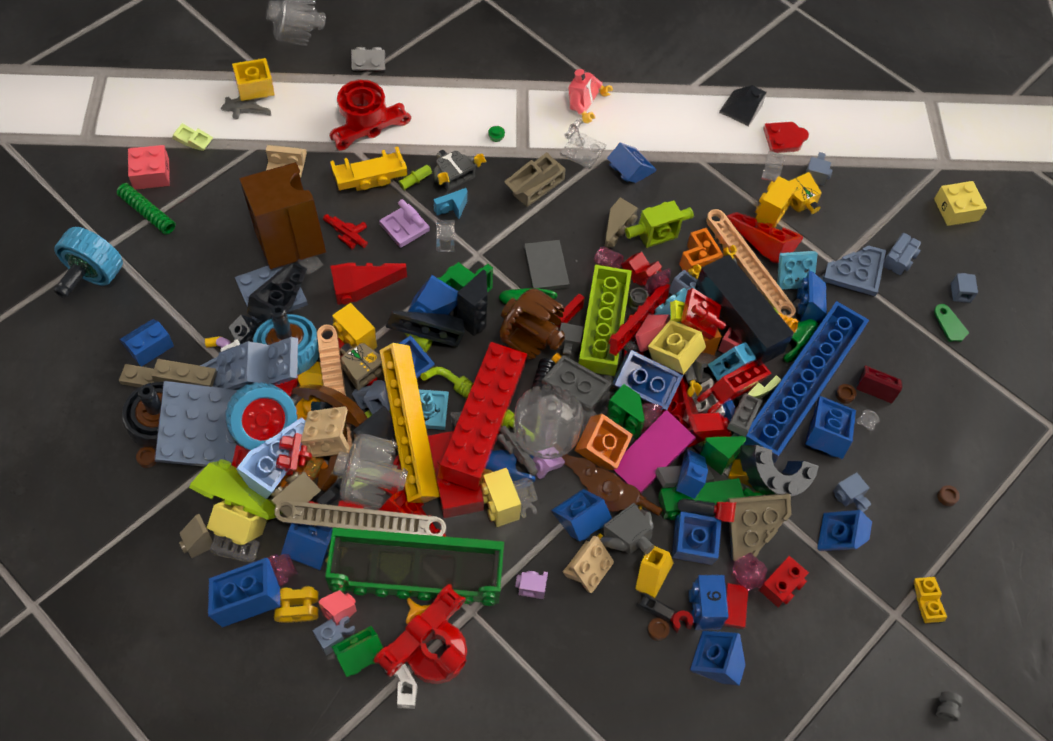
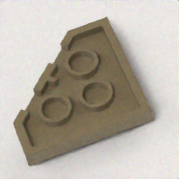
[728,493,792,561]

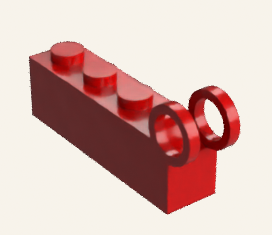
[697,360,772,413]

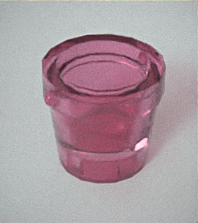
[594,246,624,269]
[641,403,663,433]

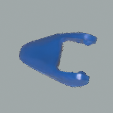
[486,449,537,485]

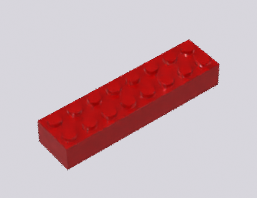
[438,342,527,491]

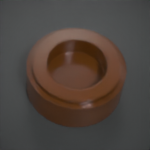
[836,384,856,404]
[136,447,157,468]
[937,485,960,506]
[647,618,670,641]

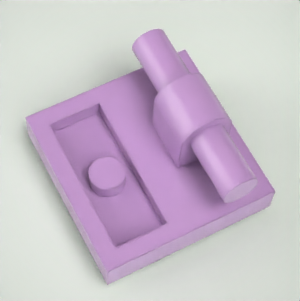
[379,199,430,248]

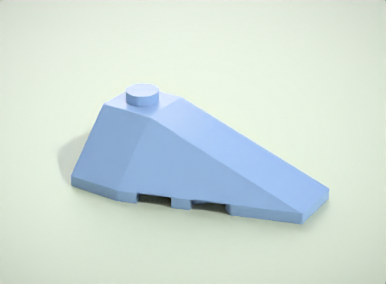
[236,418,306,499]

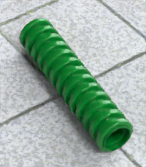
[117,183,176,235]

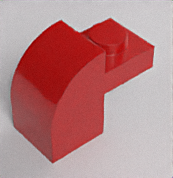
[621,252,662,286]

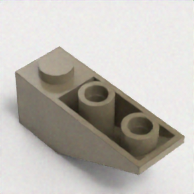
[604,197,638,252]

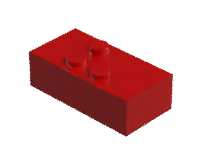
[428,431,484,518]

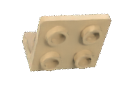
[301,406,349,457]

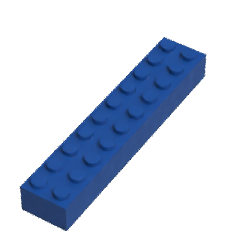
[744,301,869,464]

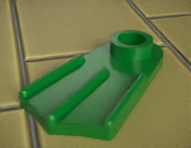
[934,304,969,342]

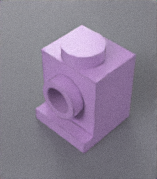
[515,571,548,599]

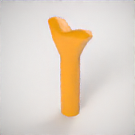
[406,598,430,625]

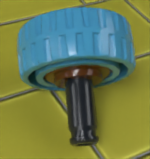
[253,305,320,374]

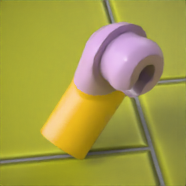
[205,336,231,348]

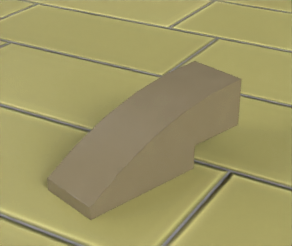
[504,152,560,195]

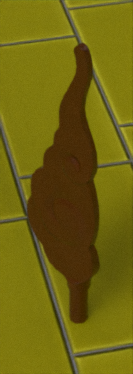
[545,441,663,516]

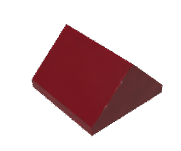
[856,365,903,404]

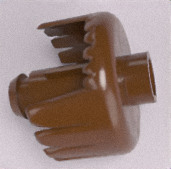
[500,288,565,360]

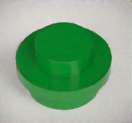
[488,126,505,142]

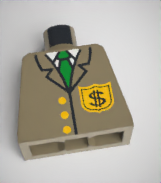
[340,343,384,390]

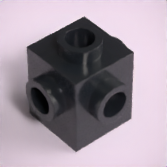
[229,315,260,344]

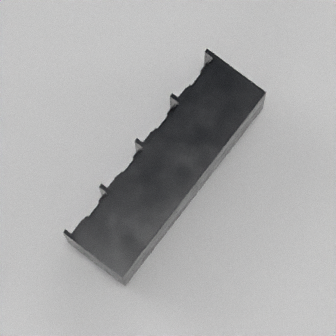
[695,255,794,366]

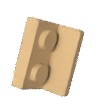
[266,145,307,178]
[563,536,614,593]

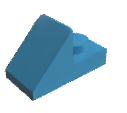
[434,188,467,219]

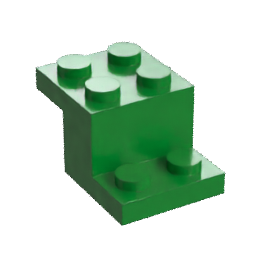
[438,262,493,293]

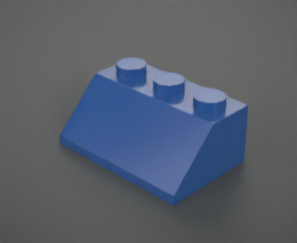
[208,558,280,627]

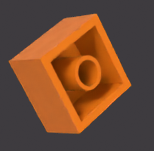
[574,414,633,471]

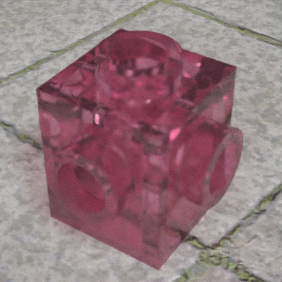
[732,552,768,591]
[268,554,298,586]

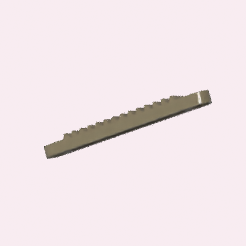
[275,500,446,536]

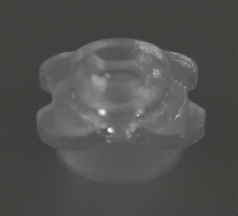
[857,410,880,431]

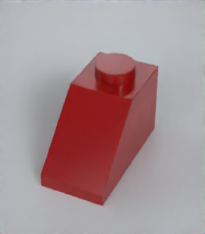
[689,413,732,441]

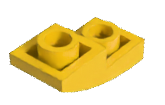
[914,577,947,623]

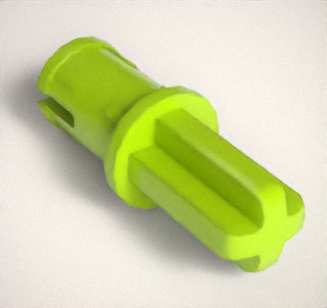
[398,165,432,190]

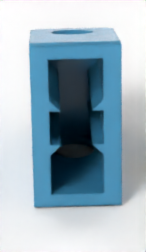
[708,342,756,381]

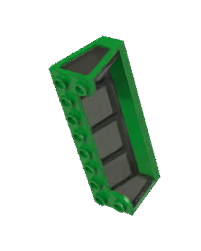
[325,527,504,606]

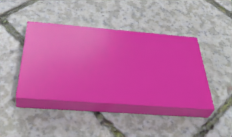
[614,410,696,493]

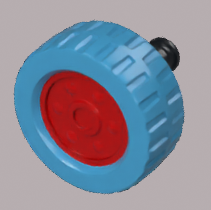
[225,382,297,450]

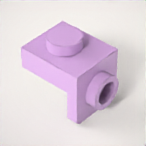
[532,447,565,479]

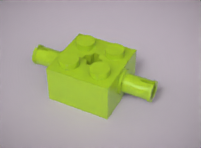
[625,200,694,248]

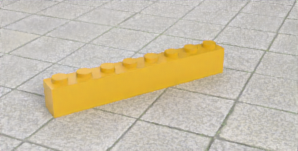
[380,343,440,503]

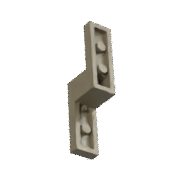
[119,359,217,387]

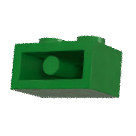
[331,626,383,677]

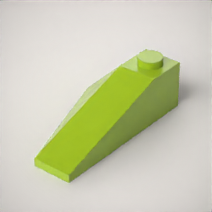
[189,459,281,520]

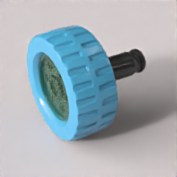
[54,227,123,299]

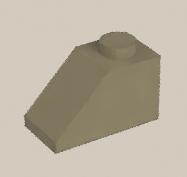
[179,514,216,558]

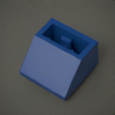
[797,271,827,324]
[281,523,333,571]

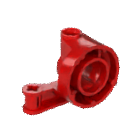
[329,80,412,151]
[373,584,467,684]

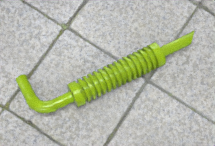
[421,367,534,443]

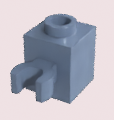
[805,152,832,186]
[833,473,871,512]
[313,616,356,656]

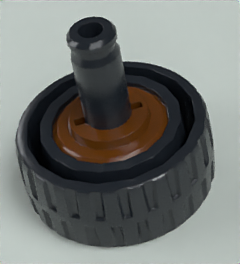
[122,382,164,450]

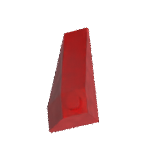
[726,212,803,263]
[330,263,407,305]

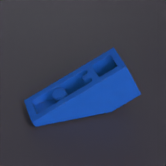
[676,449,708,499]

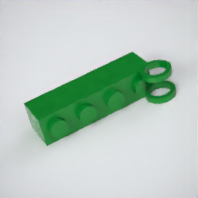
[658,478,749,520]

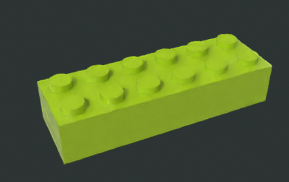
[578,265,632,376]

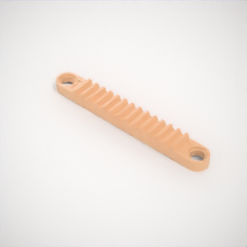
[706,209,796,318]
[317,325,356,473]

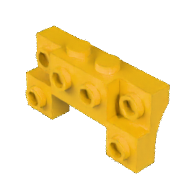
[330,147,407,191]

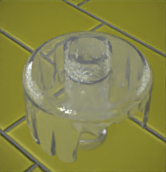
[267,0,326,46]
[513,384,583,459]
[333,433,408,510]

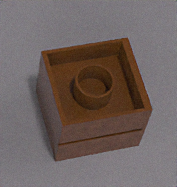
[239,162,326,269]

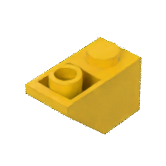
[636,546,674,598]

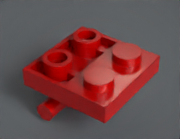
[681,288,726,340]

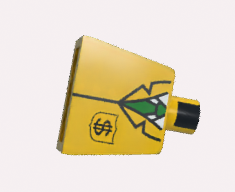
[789,172,821,214]

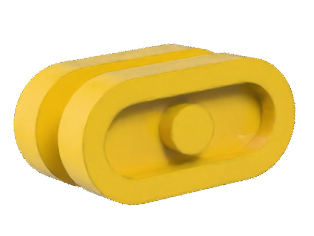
[274,586,319,623]

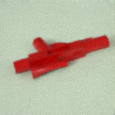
[323,214,368,249]

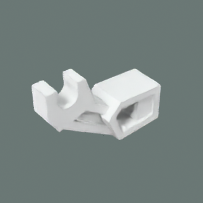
[385,663,417,709]

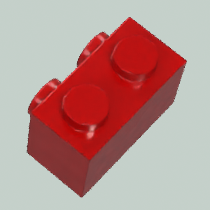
[759,556,809,607]

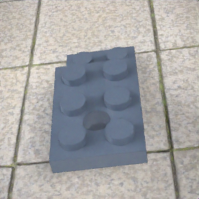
[216,337,298,389]

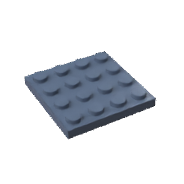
[154,381,241,467]

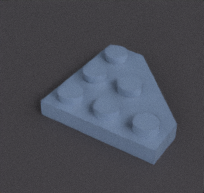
[823,246,886,296]

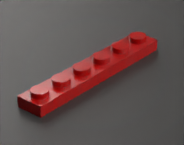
[609,282,670,356]

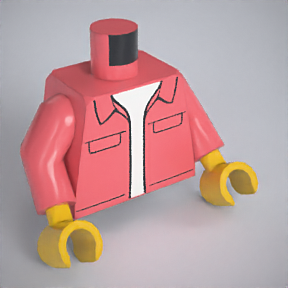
[569,69,613,123]

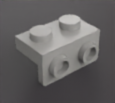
[351,47,386,71]

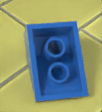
[611,350,683,410]
[806,396,856,459]

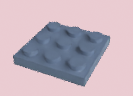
[235,264,308,323]

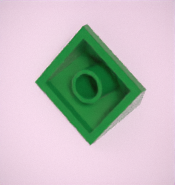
[699,436,746,475]

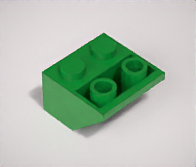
[606,384,645,440]

